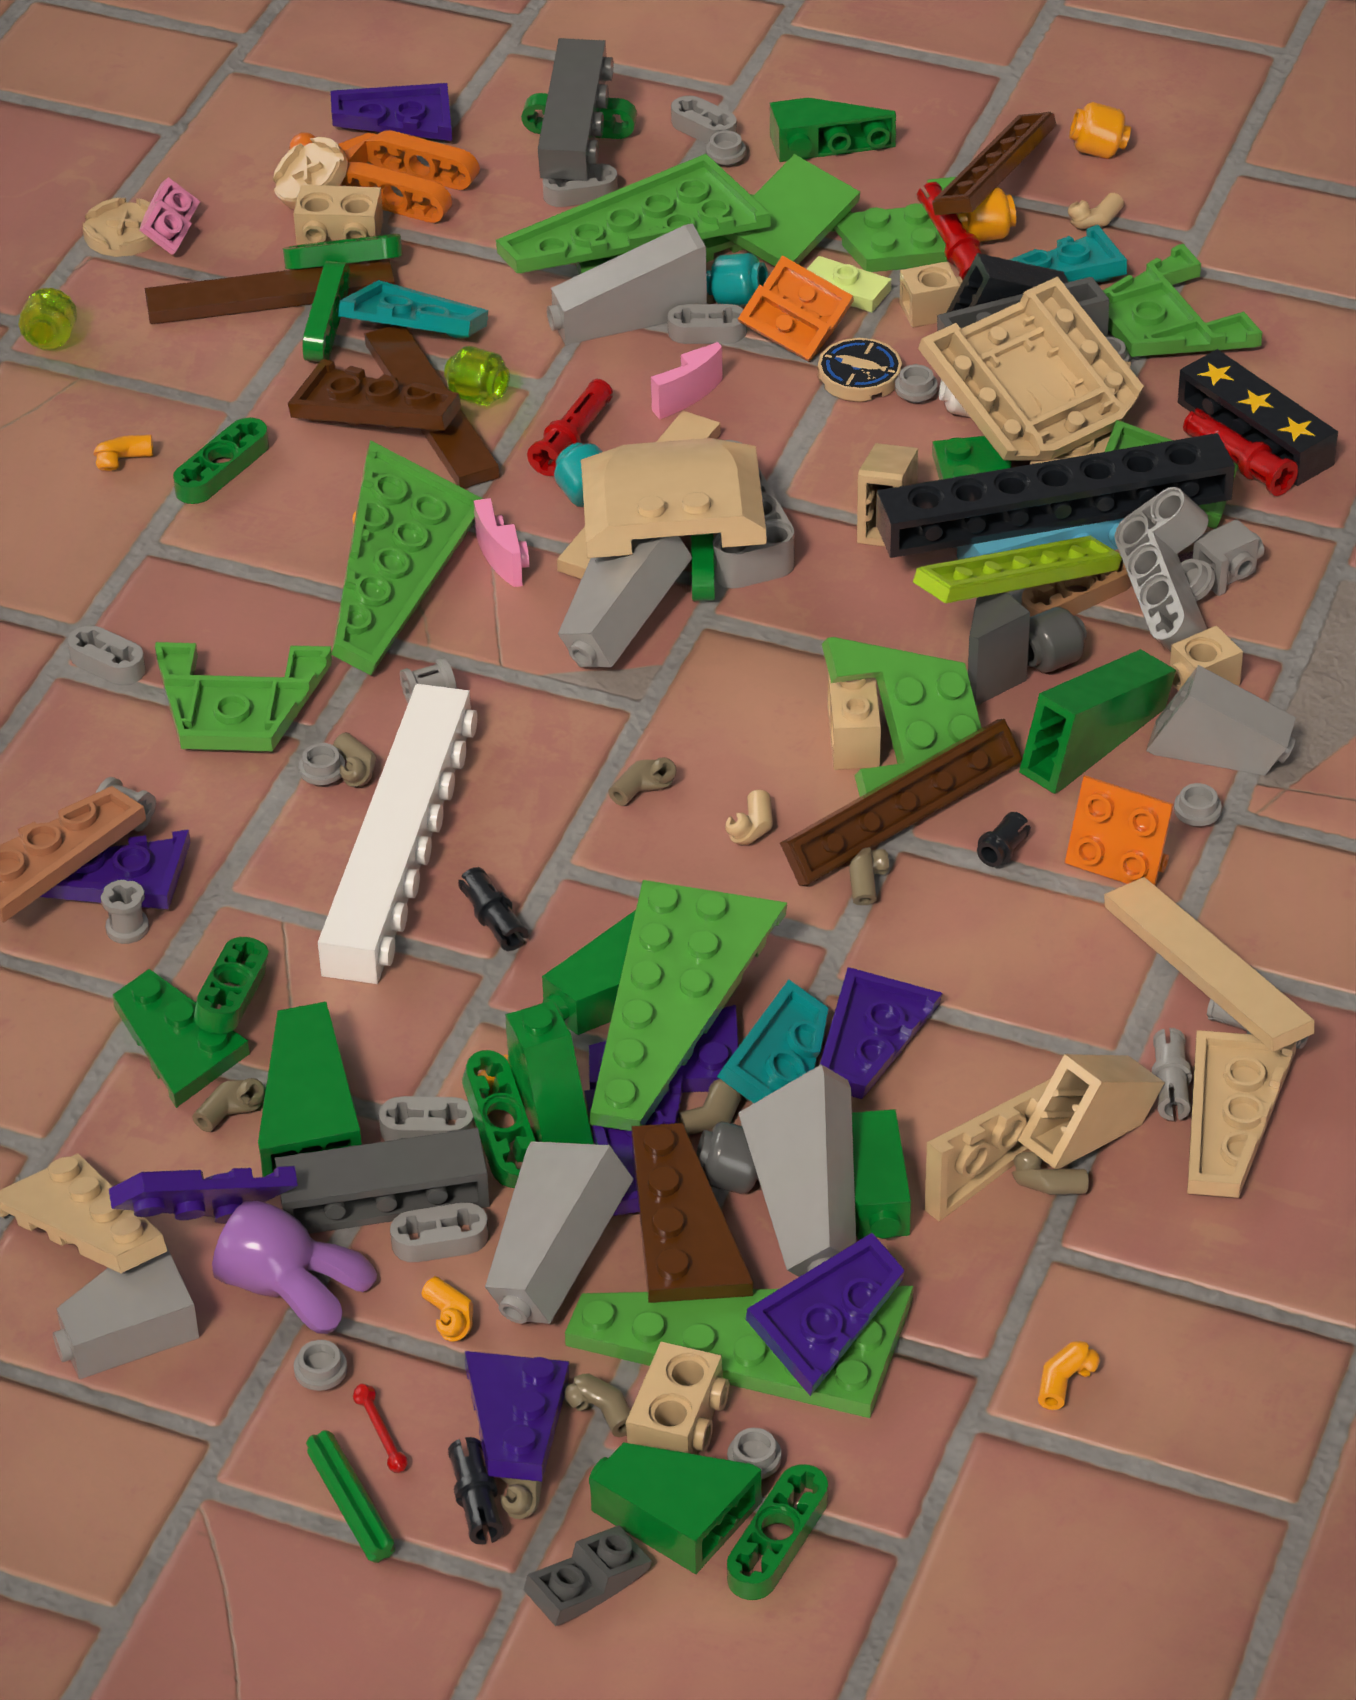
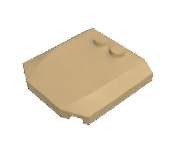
[918,276,1144,460]
[581,438,767,558]

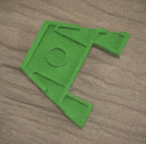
[830,177,956,272]
[1103,243,1263,357]
[822,637,982,797]
[155,642,332,751]

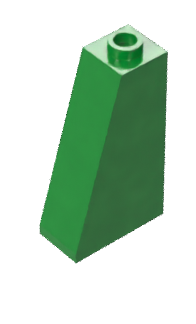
[1019,649,1176,794]
[542,910,636,1035]
[258,1001,362,1177]

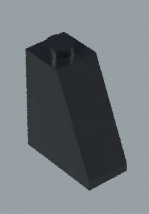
[946,253,1068,313]

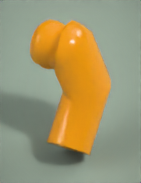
[93,435,153,471]
[421,1276,473,1341]

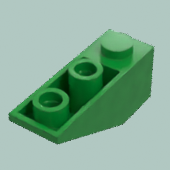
[769,97,896,162]

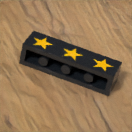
[1177,349,1338,486]

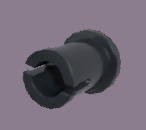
[977,812,1031,867]

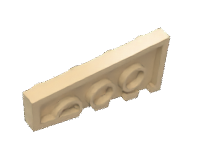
[1187,1030,1297,1198]
[925,1079,1051,1222]
[0,1154,167,1274]

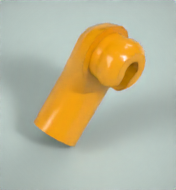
[1038,1341,1100,1410]

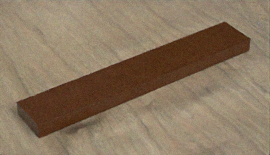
[932,112,1057,215]
[145,258,395,324]
[364,325,500,489]
[780,719,1022,886]

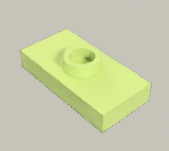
[807,256,891,312]

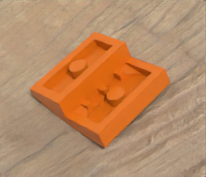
[738,255,854,362]

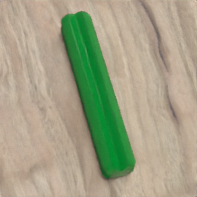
[306,1430,395,1563]

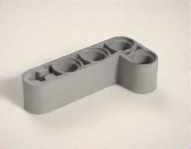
[713,440,794,589]
[1115,487,1208,652]

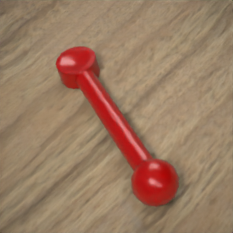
[353,1383,408,1473]

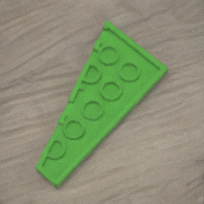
[331,440,483,675]
[590,880,787,1131]

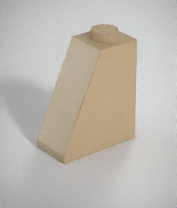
[857,443,918,546]
[1018,1054,1165,1169]

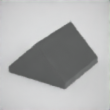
[968,592,1030,706]

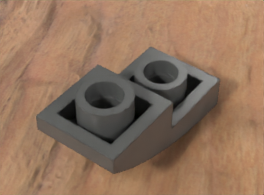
[523,1525,652,1627]

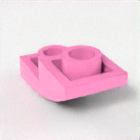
[140,177,200,255]
[651,342,722,419]
[473,498,529,587]

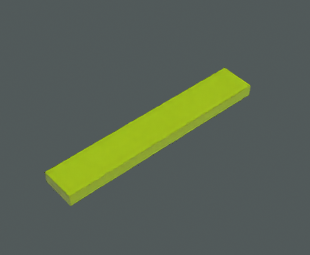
[913,535,1122,604]

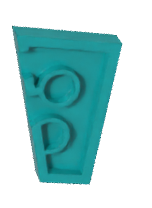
[1009,224,1127,282]
[338,280,489,338]
[717,979,829,1103]

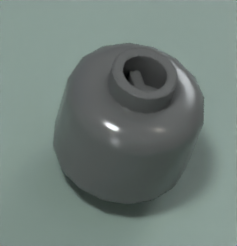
[1028,607,1087,673]
[696,1122,759,1194]

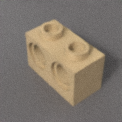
[293,184,384,245]
[827,672,881,770]
[626,1342,730,1455]

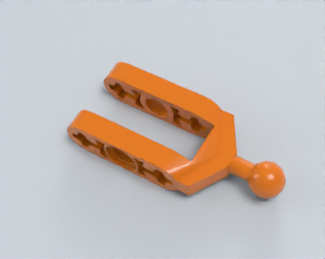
[289,130,480,223]

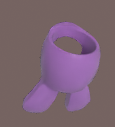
[212,1201,377,1334]

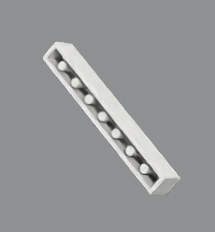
[318,684,477,984]

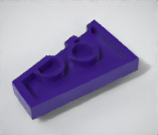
[40,830,191,909]
[745,1233,905,1396]

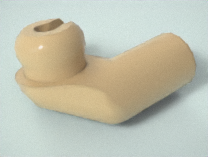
[1068,193,1124,229]
[725,790,773,845]

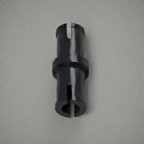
[458,867,528,951]
[448,1437,504,1545]

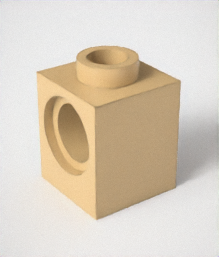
[899,261,963,327]
[1170,625,1243,691]

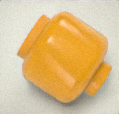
[1069,102,1131,159]
[956,186,1016,242]

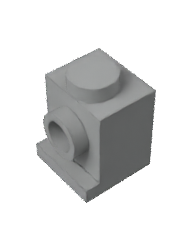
[1193,519,1265,596]

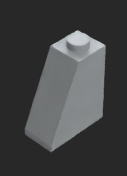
[1146,665,1296,776]
[53,1243,199,1379]

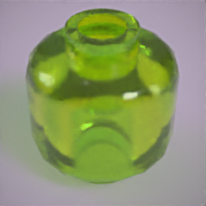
[18,288,77,350]
[444,346,510,406]

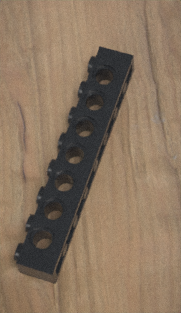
[876,433,1235,558]

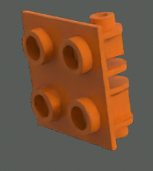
[1065,775,1174,885]

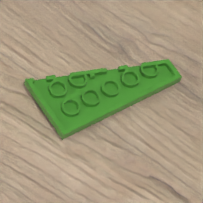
[496,154,771,274]
[565,1286,913,1418]

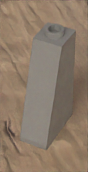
[547,223,707,345]
[558,536,692,667]
[738,1064,856,1277]
[485,1141,633,1324]

